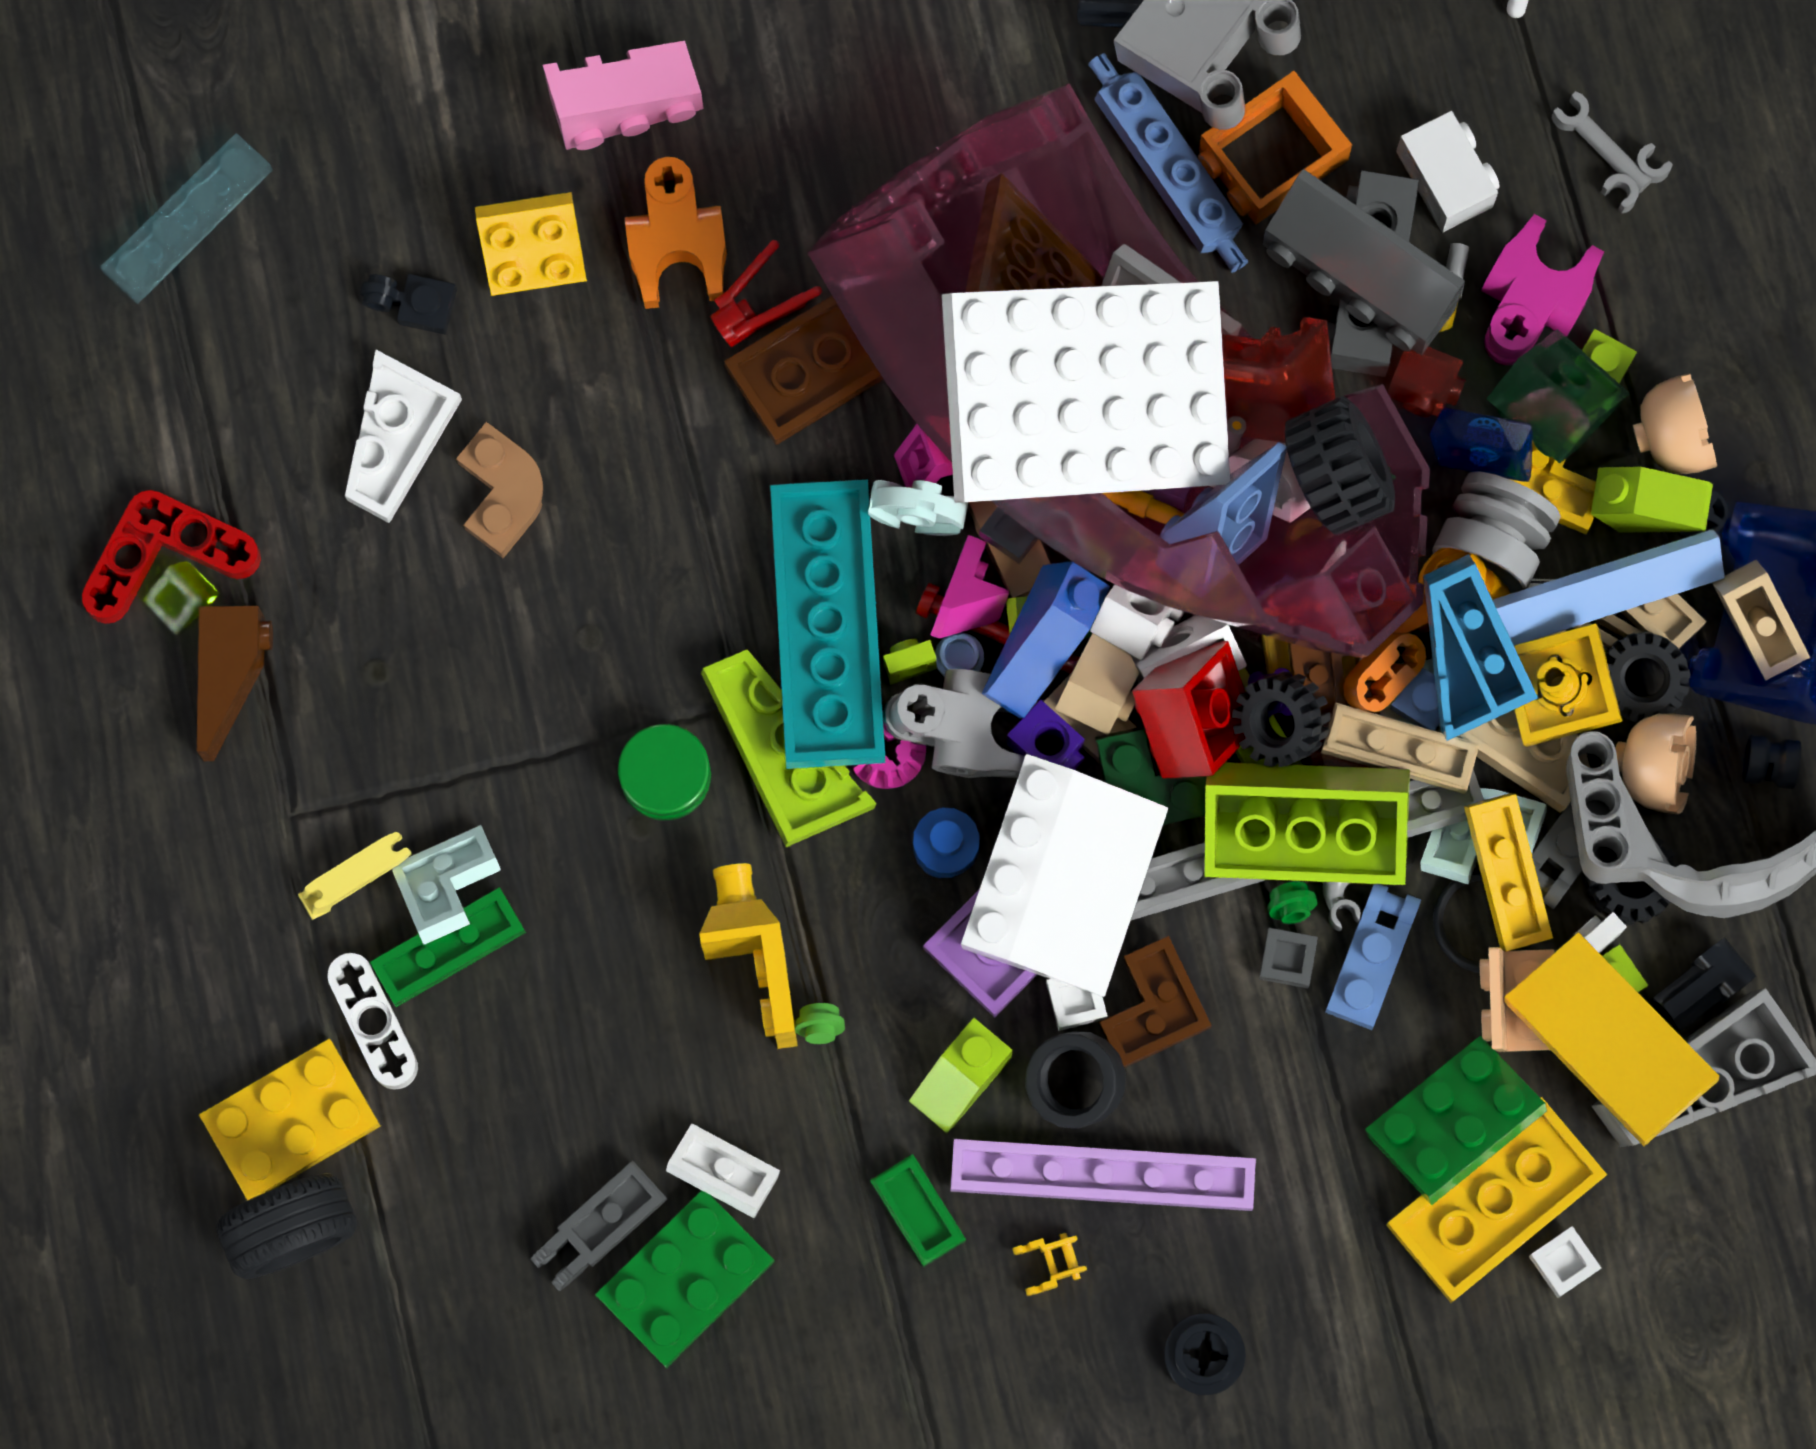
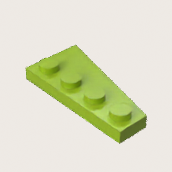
[701,649,877,847]

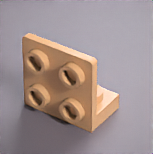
[1480,947,1555,1052]

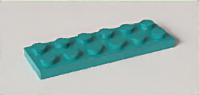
[770,480,885,769]

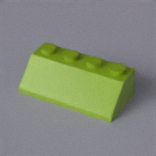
[1205,762,1410,885]

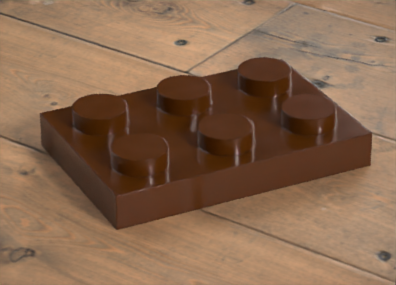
[724,287,899,445]

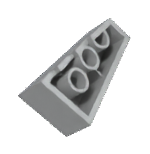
[1592,988,1816,1147]

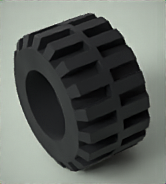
[1285,396,1395,536]

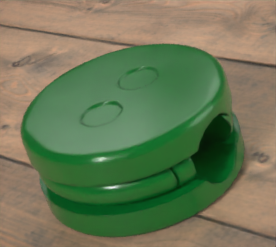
[618,724,711,820]

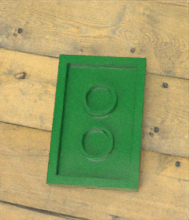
[1365,1036,1547,1205]
[595,1190,775,1369]

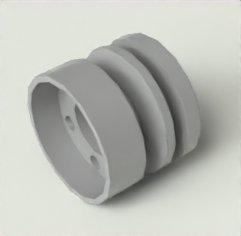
[1432,472,1561,594]

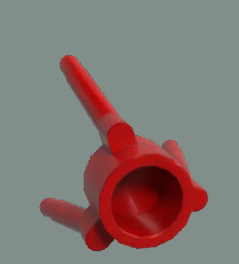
[710,240,822,348]

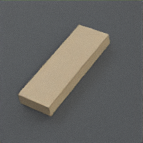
[1321,703,1480,794]

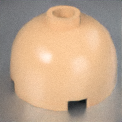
[1633,373,1717,474]
[1615,714,1696,815]

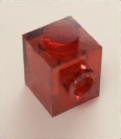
[1387,347,1466,418]

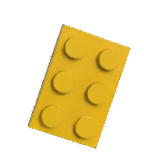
[199,1038,381,1201]

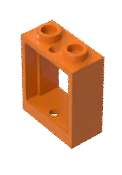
[1198,71,1352,225]

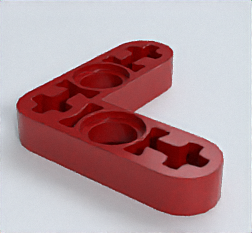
[82,490,261,624]

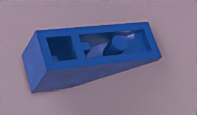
[982,561,1110,718]

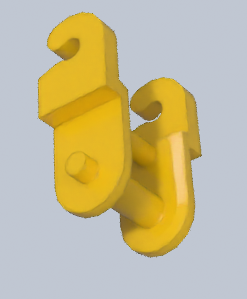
[1012,1233,1087,1296]

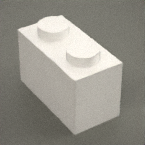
[1396,111,1499,233]

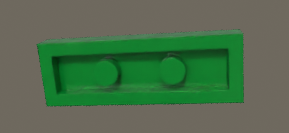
[370,887,526,1007]

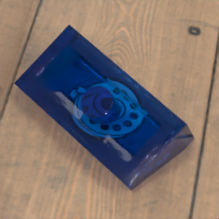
[1430,408,1533,482]

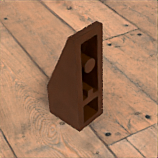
[197,606,273,762]

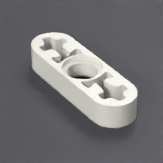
[328,953,418,1089]

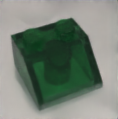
[1487,329,1630,464]

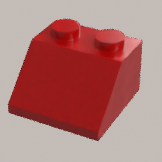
[1132,641,1246,779]

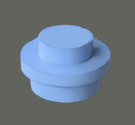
[935,632,984,677]

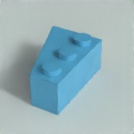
[1423,554,1538,741]

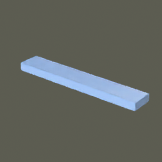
[1493,529,1725,645]

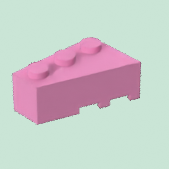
[543,41,704,150]

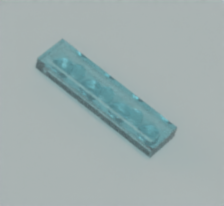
[100,133,273,304]

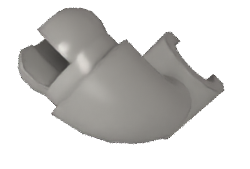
[1323,882,1361,931]

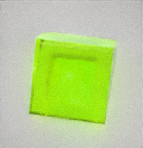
[143,561,219,634]

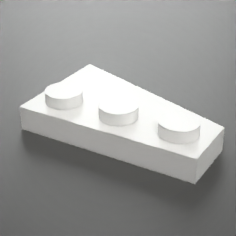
[345,350,462,523]

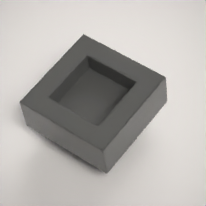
[1259,928,1318,988]

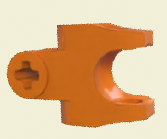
[625,157,727,309]

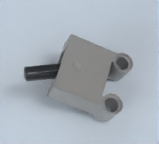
[1077,0,1301,130]

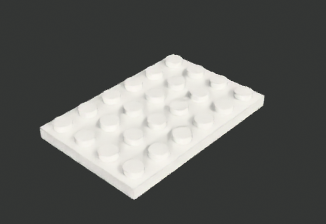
[942,281,1230,503]

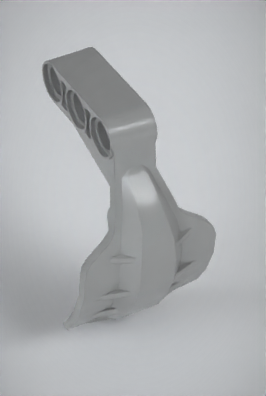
[1566,731,1816,918]

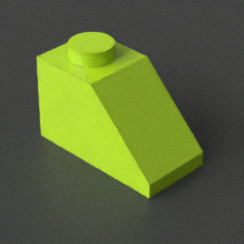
[1591,467,1713,532]
[909,1018,1012,1134]

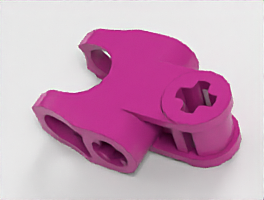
[1481,214,1604,365]

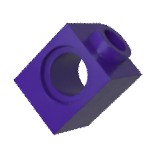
[1007,700,1085,770]

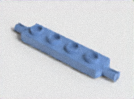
[1088,53,1248,273]

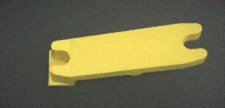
[298,832,411,920]

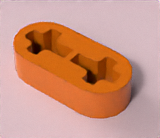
[1343,633,1426,712]

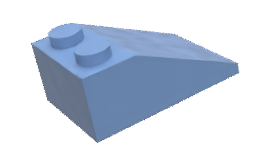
[1158,442,1287,596]

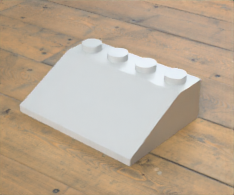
[961,754,1168,997]

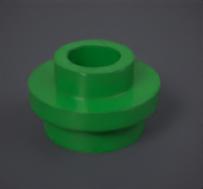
[1267,881,1318,924]

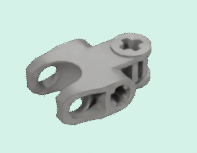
[883,669,1037,778]

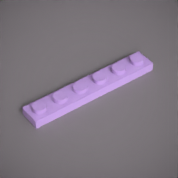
[951,1139,1256,1211]

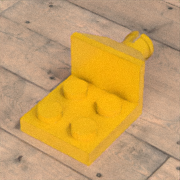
[699,863,798,1049]

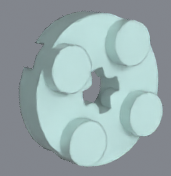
[868,480,968,536]

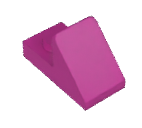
[894,418,953,488]
[931,535,1009,639]

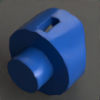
[913,808,980,878]

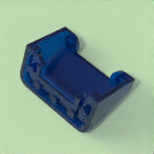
[1688,502,1816,725]

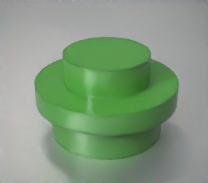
[795,1003,845,1044]

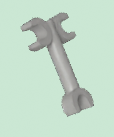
[1551,91,1673,214]

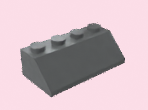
[1262,169,1465,355]

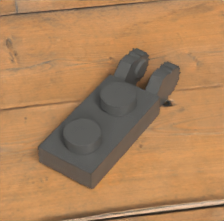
[531,1161,667,1291]

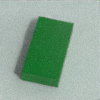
[870,1154,966,1267]

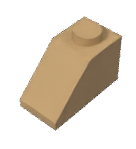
[1712,560,1810,680]
[1055,633,1139,735]

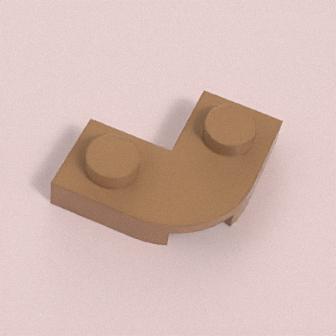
[456,422,543,558]

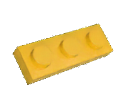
[1464,793,1553,952]

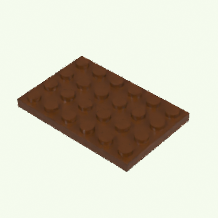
[965,173,1104,293]

